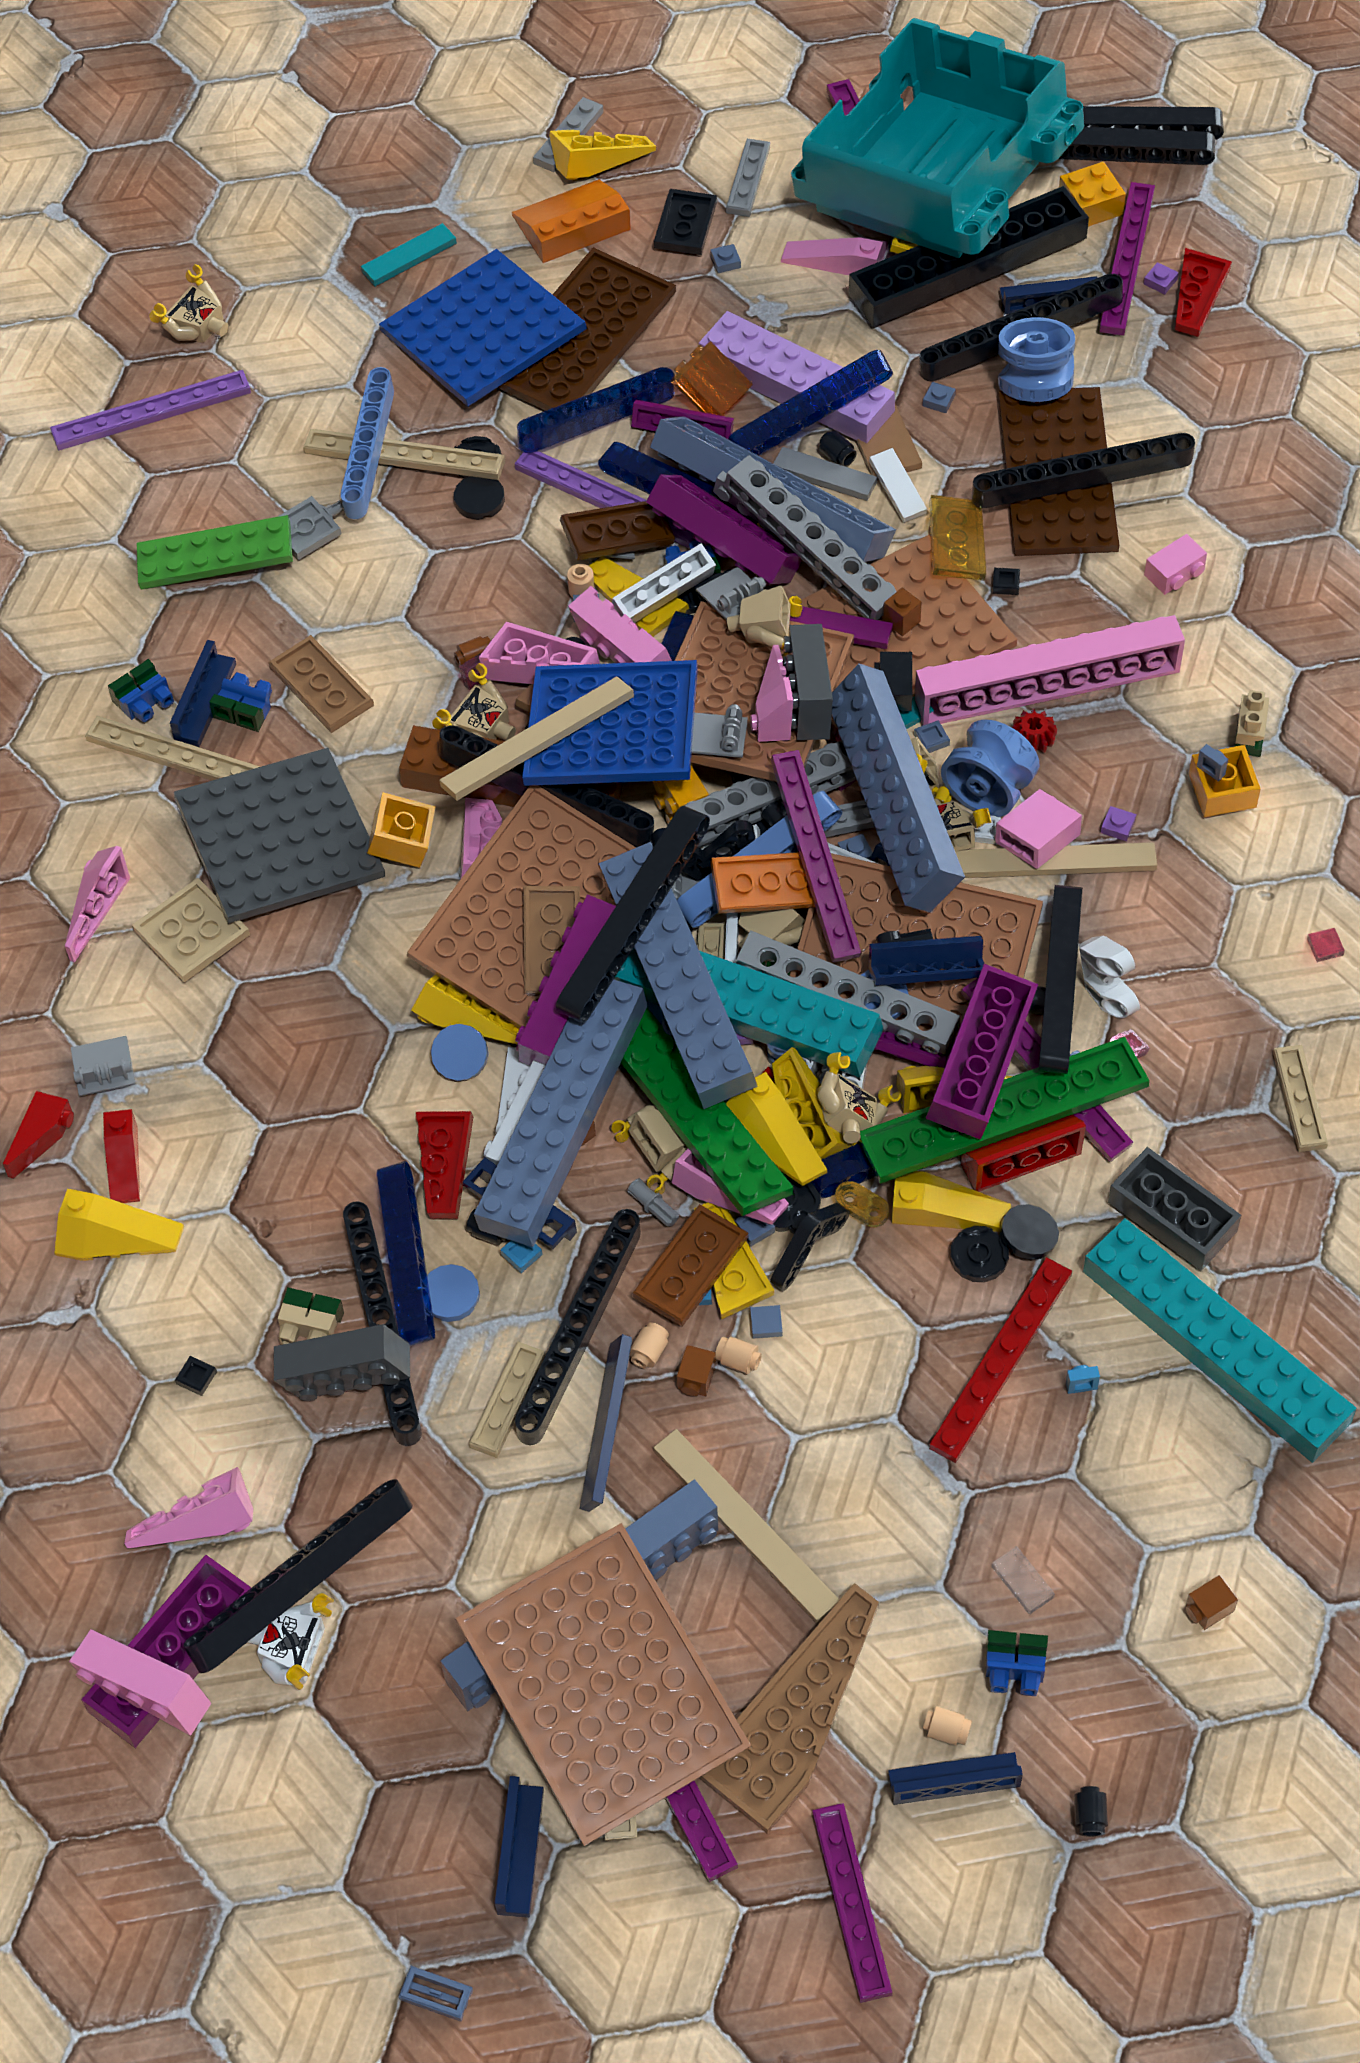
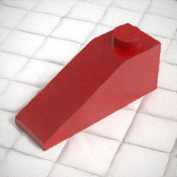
[3,1091,74,1179]
[103,1109,140,1203]

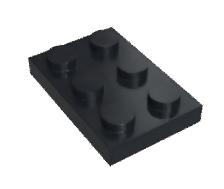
[654,189,717,255]

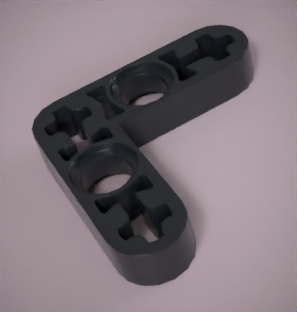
[651,820,755,881]
[770,1203,850,1291]

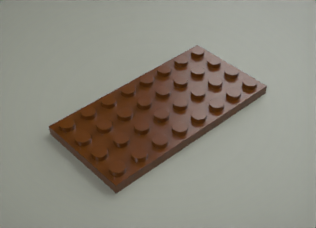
[497,247,676,421]
[998,387,1120,556]

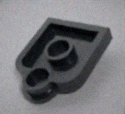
[773,1172,821,1234]

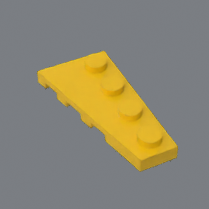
[589,556,689,637]
[694,1202,774,1320]

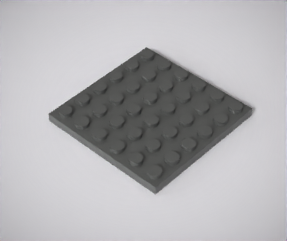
[174,748,385,924]

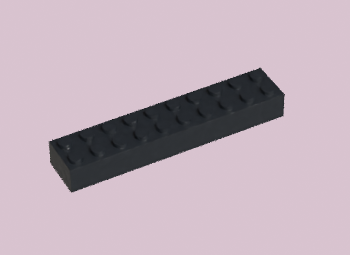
[849,186,1089,327]

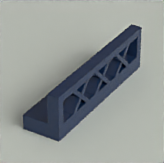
[999,276,1097,315]
[170,640,236,747]
[868,936,985,986]
[463,1157,577,1249]
[888,1752,1023,1805]
[495,1776,544,1918]

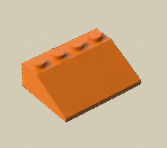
[512,179,631,263]

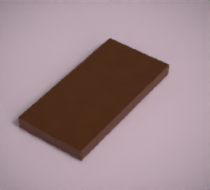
[560,501,675,561]

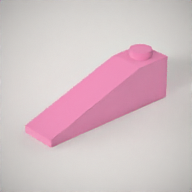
[781,237,888,275]
[750,645,793,742]
[672,1148,789,1225]

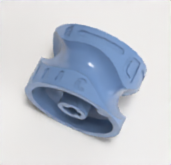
[998,317,1075,402]
[941,720,1040,817]

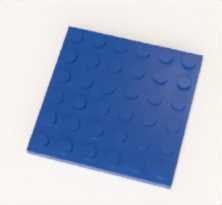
[379,249,587,406]
[522,660,698,786]

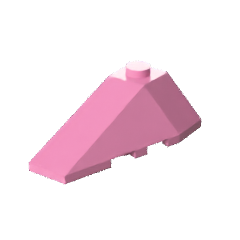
[460,798,502,880]
[65,846,130,963]
[124,1467,253,1549]

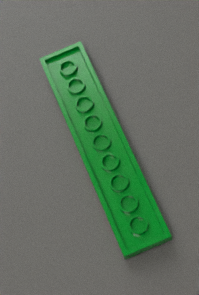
[621,1008,793,1216]
[859,1036,1150,1184]

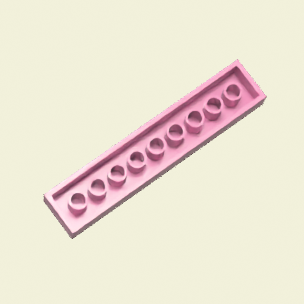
[915,615,1185,726]

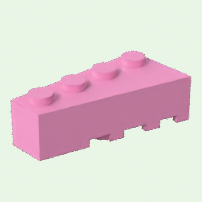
[568,586,672,663]
[479,622,600,684]
[69,1629,211,1736]

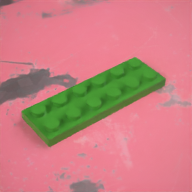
[137,515,293,589]

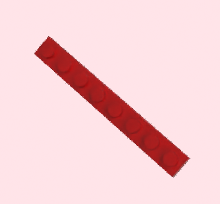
[929,1257,1072,1463]

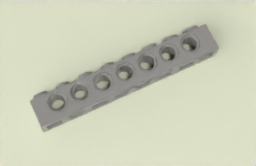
[724,455,897,620]
[685,740,857,847]
[736,930,960,1055]

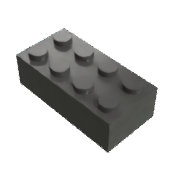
[783,624,833,740]
[1108,1147,1242,1271]
[274,1324,410,1401]

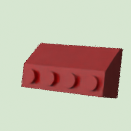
[961,1114,1086,1192]

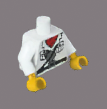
[248,1593,334,1690]

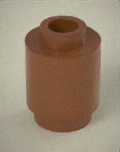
[454,636,491,670]

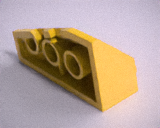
[892,1171,1011,1232]

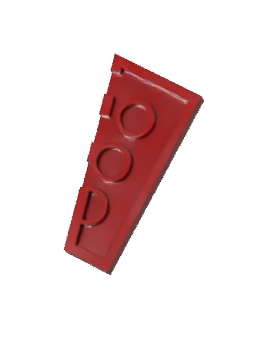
[1175,248,1232,337]
[416,1111,474,1219]

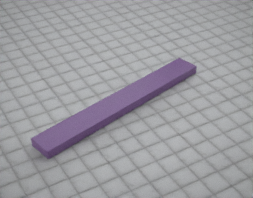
[50,370,251,451]
[514,447,696,548]

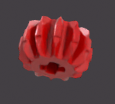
[1011,708,1057,753]

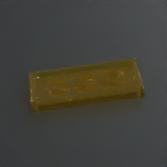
[929,495,986,581]

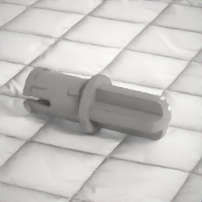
[627,1178,679,1226]

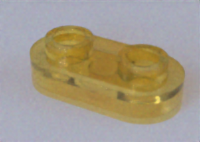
[835,1181,889,1227]

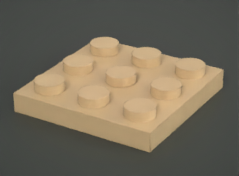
[132,878,250,983]

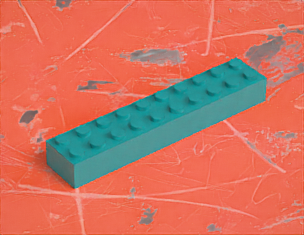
[614,948,884,1077]
[1083,1218,1357,1463]

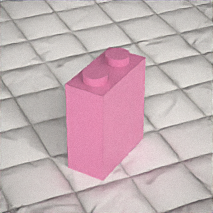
[995,789,1082,869]

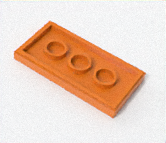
[710,852,815,914]

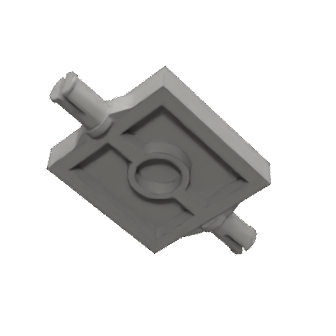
[278,496,344,560]

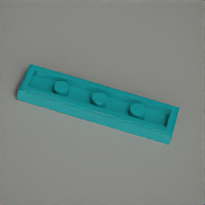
[361,223,457,286]

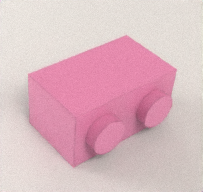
[1144,534,1207,595]

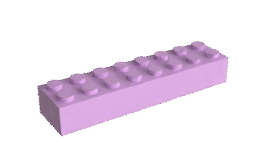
[699,311,895,443]

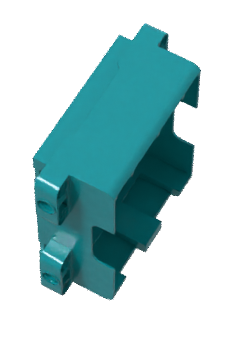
[791,18,1084,258]

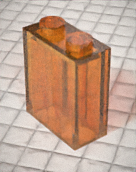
[671,341,753,416]

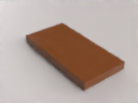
[633,1204,749,1327]

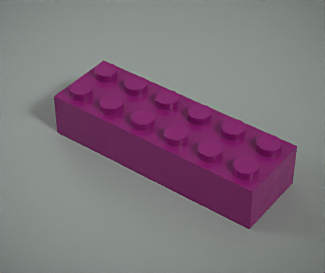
[646,475,803,586]
[515,894,616,1066]
[926,964,1038,1140]
[81,1555,251,1748]

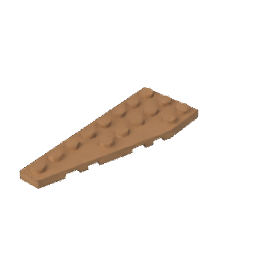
[699,1583,879,1834]

